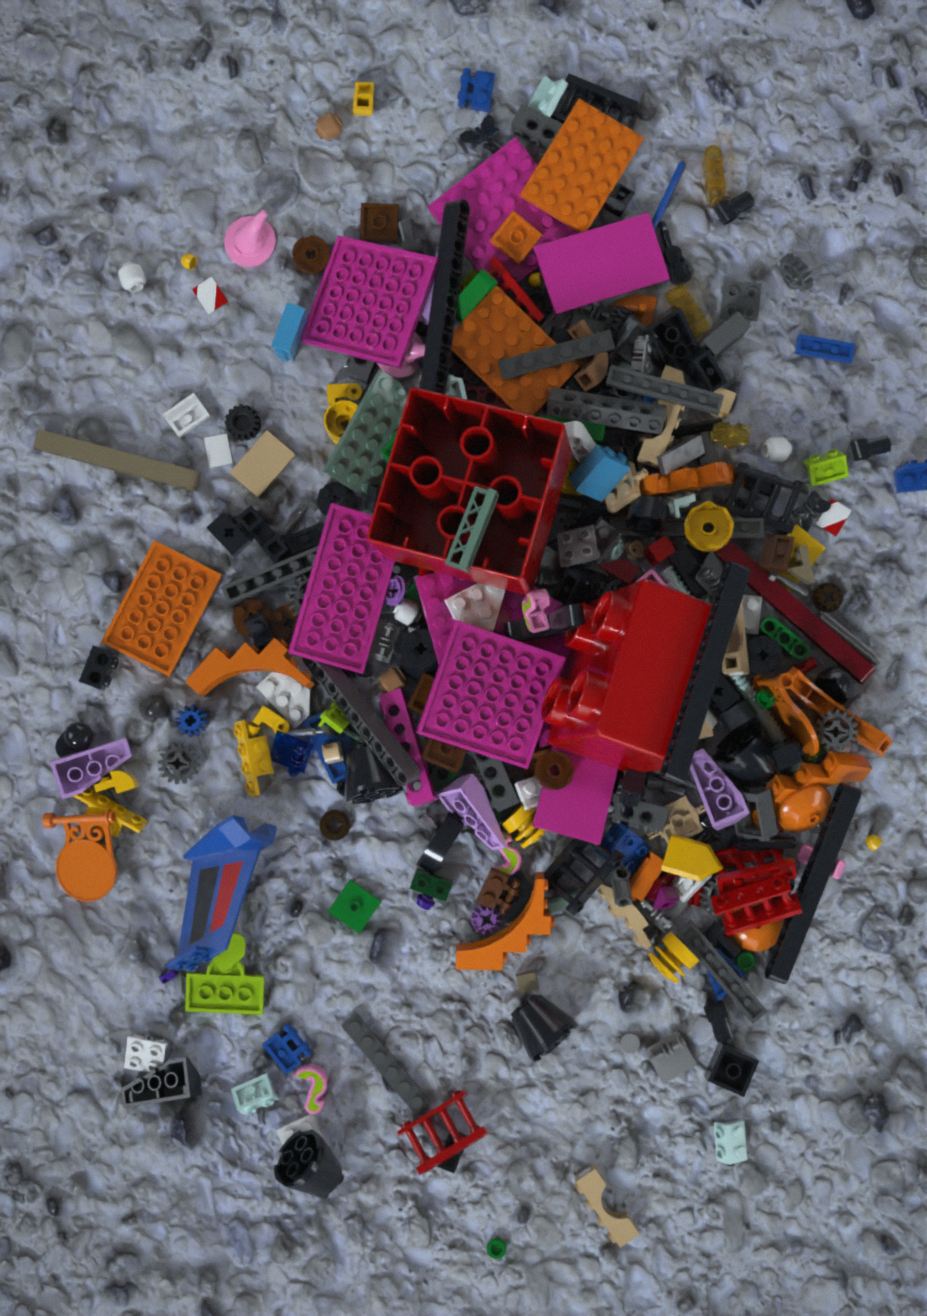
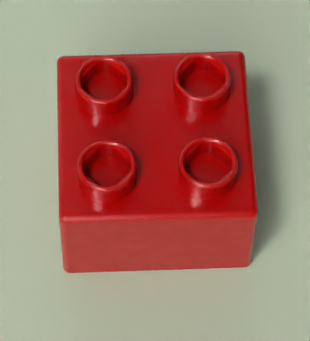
[367,388,572,595]
[541,579,712,772]

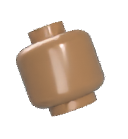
[315,112,344,141]
[378,667,407,693]

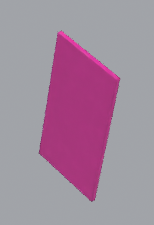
[533,213,670,315]
[532,746,618,845]

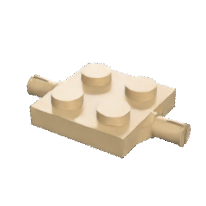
[596,461,649,514]
[646,795,706,845]

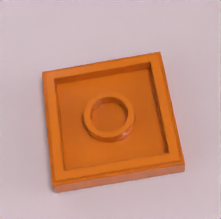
[489,210,543,266]

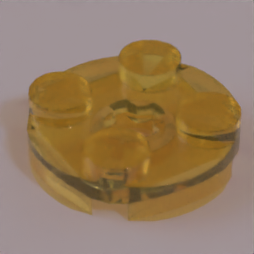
[711,422,750,448]

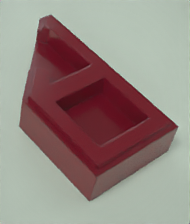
[599,558,639,585]
[646,873,678,902]

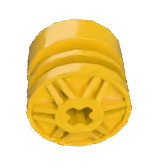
[324,400,358,445]
[501,802,547,849]
[647,931,700,984]

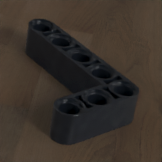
[503,603,586,642]

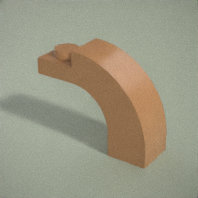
[567,319,608,391]

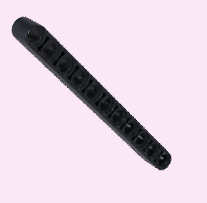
[420,199,470,394]
[660,561,750,785]
[765,783,861,984]

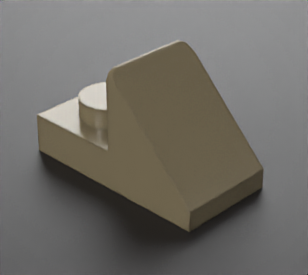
[787,545,815,585]

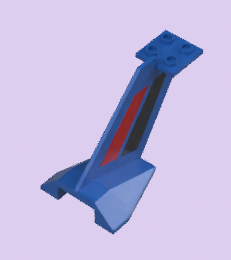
[165,815,277,971]

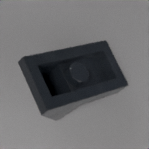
[605,183,635,217]
[243,611,278,651]

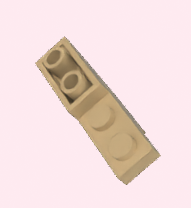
[597,883,652,950]

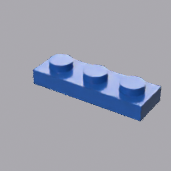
[794,334,855,364]

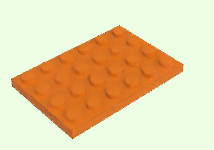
[520,98,644,233]
[451,286,580,415]
[101,540,223,677]

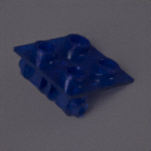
[270,730,313,777]

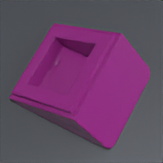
[653,886,680,909]

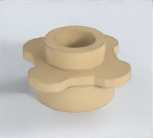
[624,540,644,561]

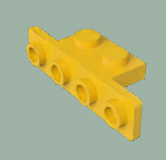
[234,720,274,797]
[73,787,148,838]

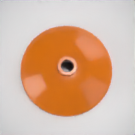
[778,785,832,833]
[730,899,784,952]

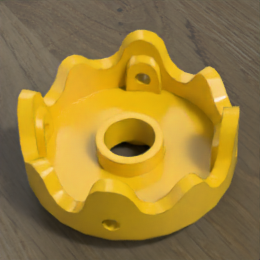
[684,501,734,552]

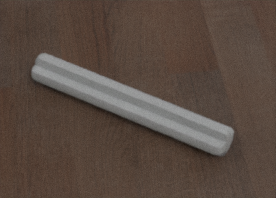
[819,612,882,666]

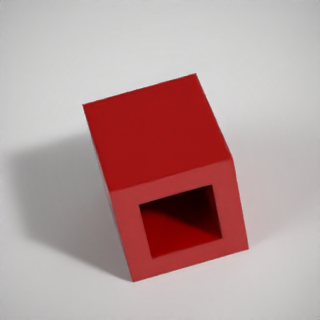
[643,535,676,567]

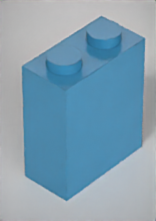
[271,302,308,362]
[568,444,631,502]

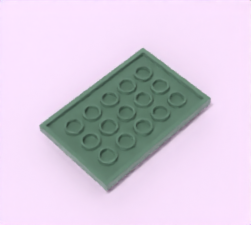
[323,370,410,499]

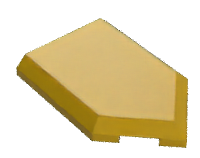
[661,834,723,882]

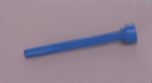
[652,161,686,234]

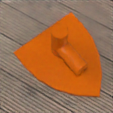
[610,295,657,327]

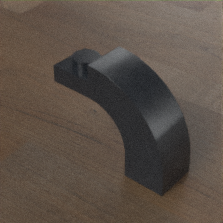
[416,811,464,874]

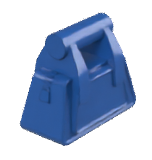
[304,711,344,751]

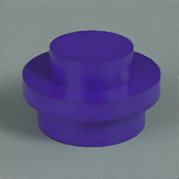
[416,894,435,910]

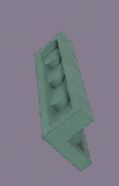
[445,486,499,573]

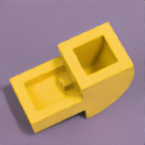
[353,82,374,116]
[94,770,139,794]

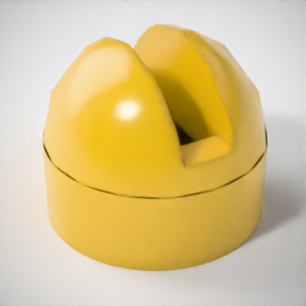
[181,253,197,270]
[528,273,542,288]
[246,722,260,737]
[866,834,883,851]

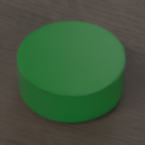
[756,688,776,709]
[735,951,755,971]
[487,1237,506,1259]

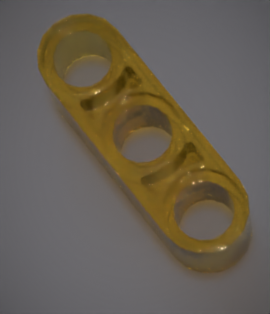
[702,145,726,205]
[665,283,710,338]

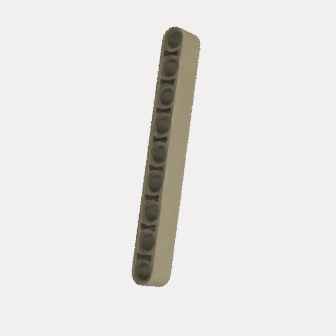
[33,429,201,492]

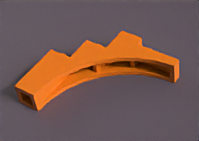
[639,462,745,497]
[185,638,315,697]
[787,667,893,757]
[751,751,873,826]
[456,872,555,970]

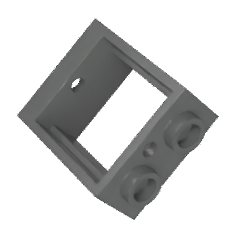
[700,311,751,359]
[734,785,778,841]

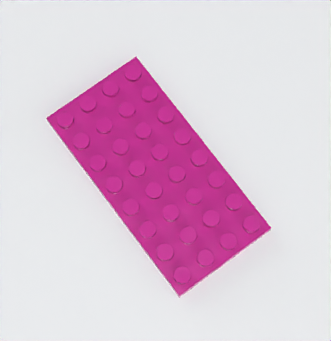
[288,503,395,674]

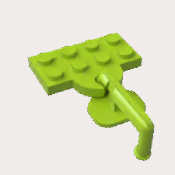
[185,933,265,1015]

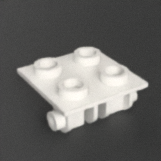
[124,1034,168,1073]

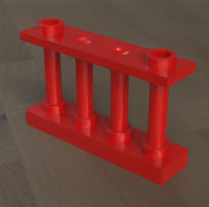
[460,256,546,322]
[714,836,797,894]
[711,873,803,936]
[397,1090,490,1175]

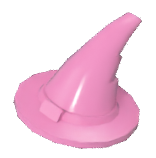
[224,209,276,267]
[377,332,425,378]

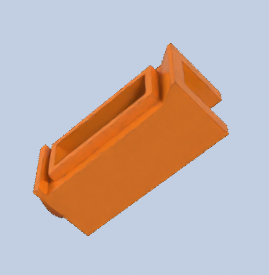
[629,851,664,902]

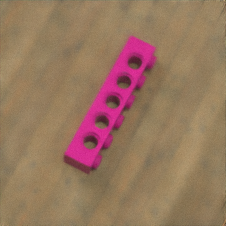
[378,688,438,807]

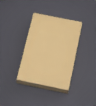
[229,430,296,498]

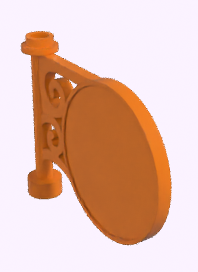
[752,673,819,757]
[42,809,117,902]

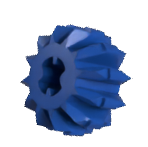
[175,704,209,737]

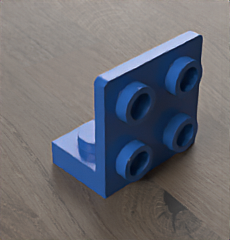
[894,459,927,493]
[594,823,652,877]

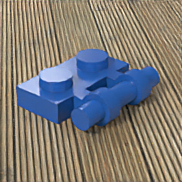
[457,68,495,113]
[262,1023,313,1075]

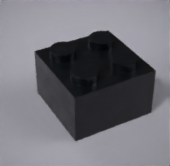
[704,1042,759,1097]

